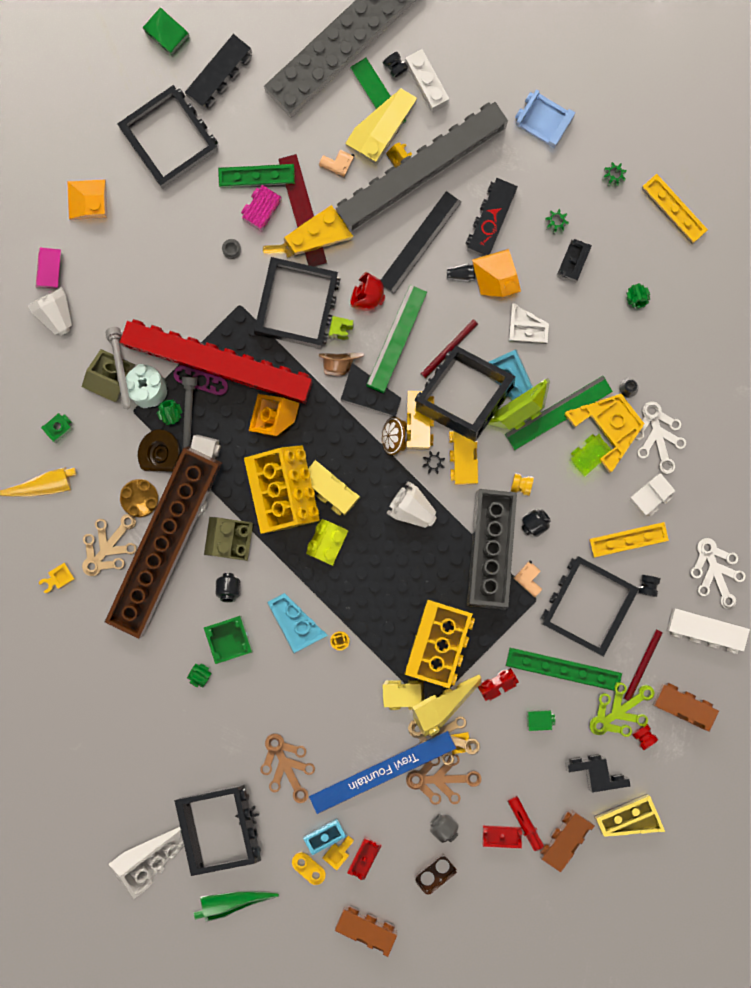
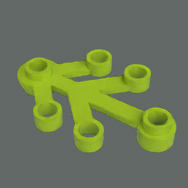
[589,682,655,737]

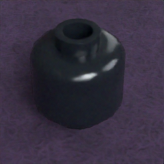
[521,509,551,537]
[215,573,241,602]

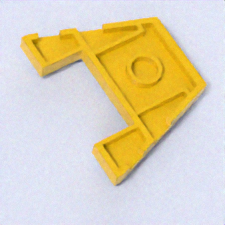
[564,394,645,473]

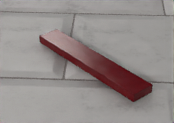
[278,154,327,267]

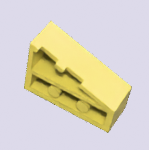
[308,460,360,516]
[595,794,665,837]

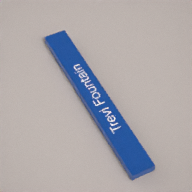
[309,731,457,814]

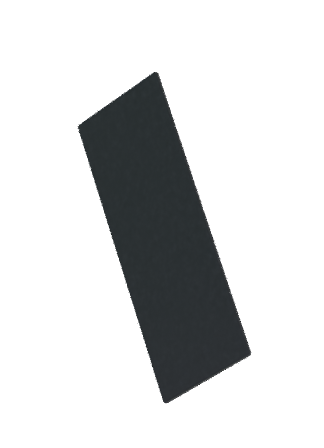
[133,305,536,700]

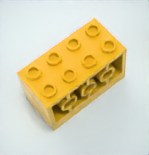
[244,445,320,534]
[404,600,475,688]

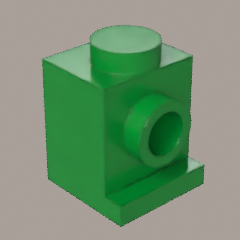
[41,413,73,443]

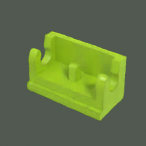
[329,316,354,340]

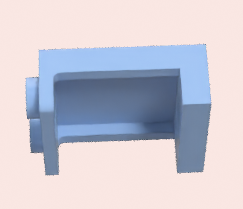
[515,89,576,148]

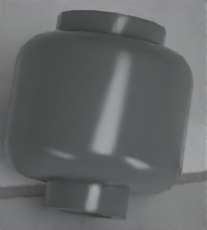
[430,814,459,843]

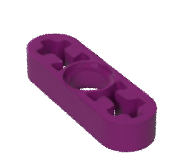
[174,366,228,396]

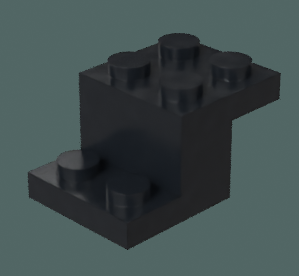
[565,754,631,793]

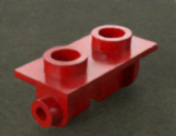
[478,668,519,701]

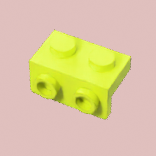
[306,519,348,566]

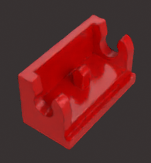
[482,825,522,849]
[347,837,382,880]

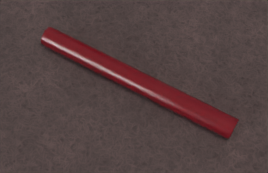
[420,319,478,379]
[623,629,663,701]

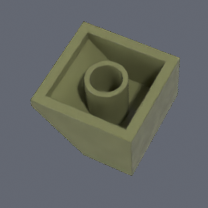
[81,349,135,402]

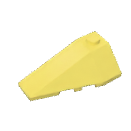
[345,88,417,164]
[412,675,481,737]

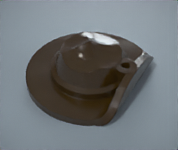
[138,429,180,473]

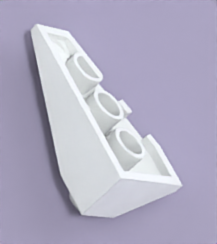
[109,827,184,899]

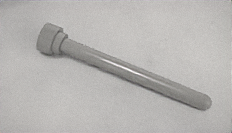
[105,327,131,409]

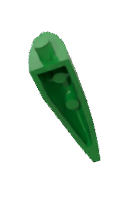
[193,892,279,922]

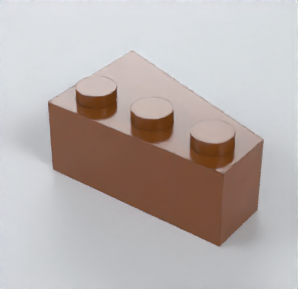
[652,683,719,732]
[540,810,595,872]
[335,906,397,957]

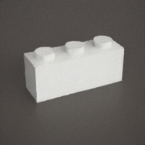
[405,49,449,112]

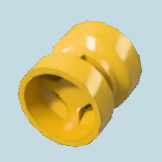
[511,473,534,496]
[330,631,350,650]

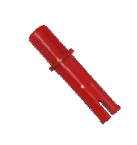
[507,796,544,851]

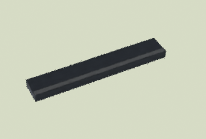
[381,191,461,294]

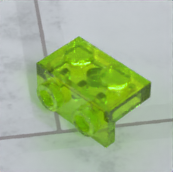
[569,434,612,477]

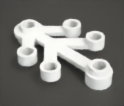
[635,401,686,474]
[690,538,746,609]

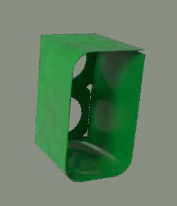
[143,7,190,55]

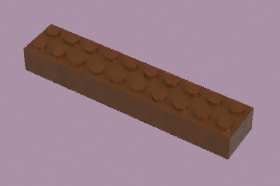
[105,446,222,639]

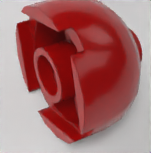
[350,272,385,312]

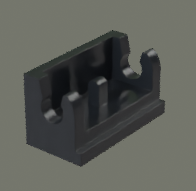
[557,239,592,283]

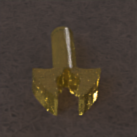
[263,242,294,259]

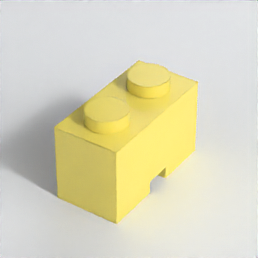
[383,680,425,710]

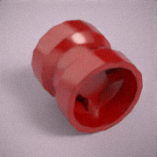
[632,724,659,750]

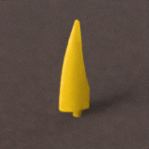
[0,467,77,497]

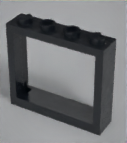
[117,85,218,189]
[254,257,341,349]
[415,346,516,442]
[540,556,640,657]
[174,784,261,876]

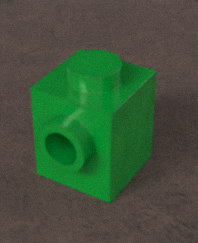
[527,710,555,731]

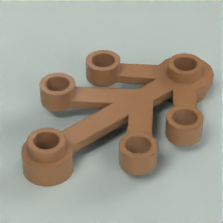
[260,734,315,803]
[406,754,481,805]

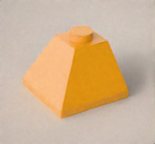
[67,180,107,220]
[472,249,521,297]
[249,394,299,436]

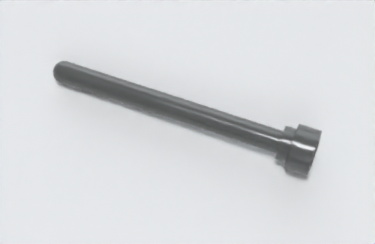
[182,376,198,448]

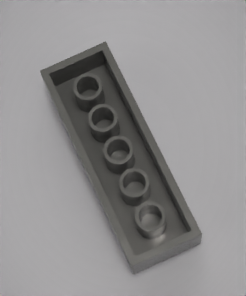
[467,489,517,610]

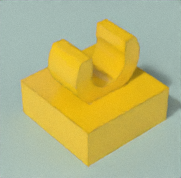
[386,142,412,168]

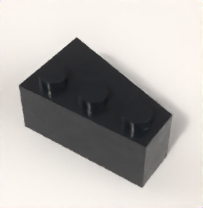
[341,363,401,417]

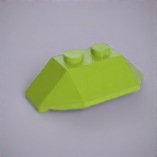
[488,378,550,430]

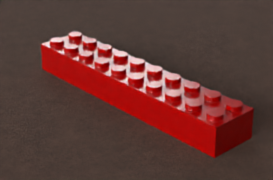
[120,319,313,405]

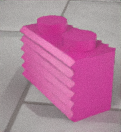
[241,185,282,231]

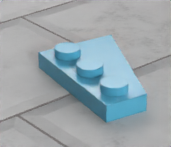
[489,349,533,400]
[267,593,328,654]

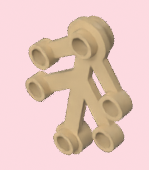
[82,514,137,576]
[408,717,480,765]

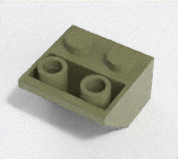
[204,517,253,561]

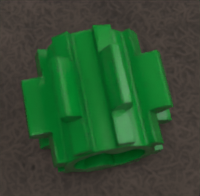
[603,162,627,186]
[545,209,569,233]
[626,283,650,309]
[157,400,182,425]
[187,663,212,688]

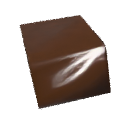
[415,854,457,895]

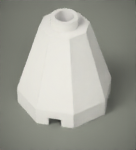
[28,287,72,336]
[387,482,437,528]

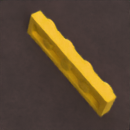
[642,174,708,243]
[589,522,669,558]

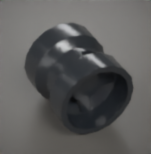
[382,52,408,78]
[638,574,661,597]

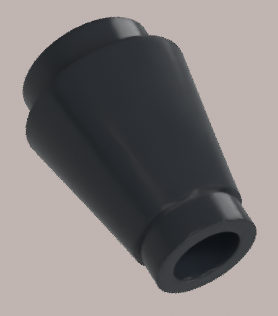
[447,263,475,282]
[619,378,639,397]

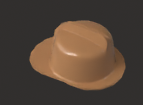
[318,353,364,376]

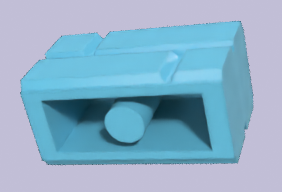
[303,818,347,855]

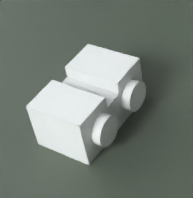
[629,473,675,516]

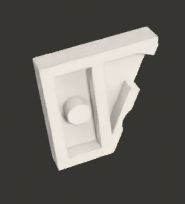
[509,303,549,343]

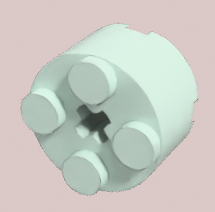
[126,364,167,408]

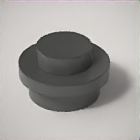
[222,239,241,258]

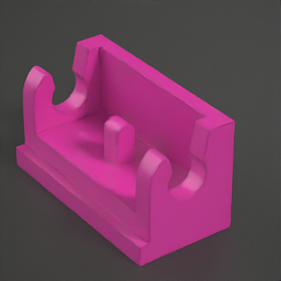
[35,247,61,289]

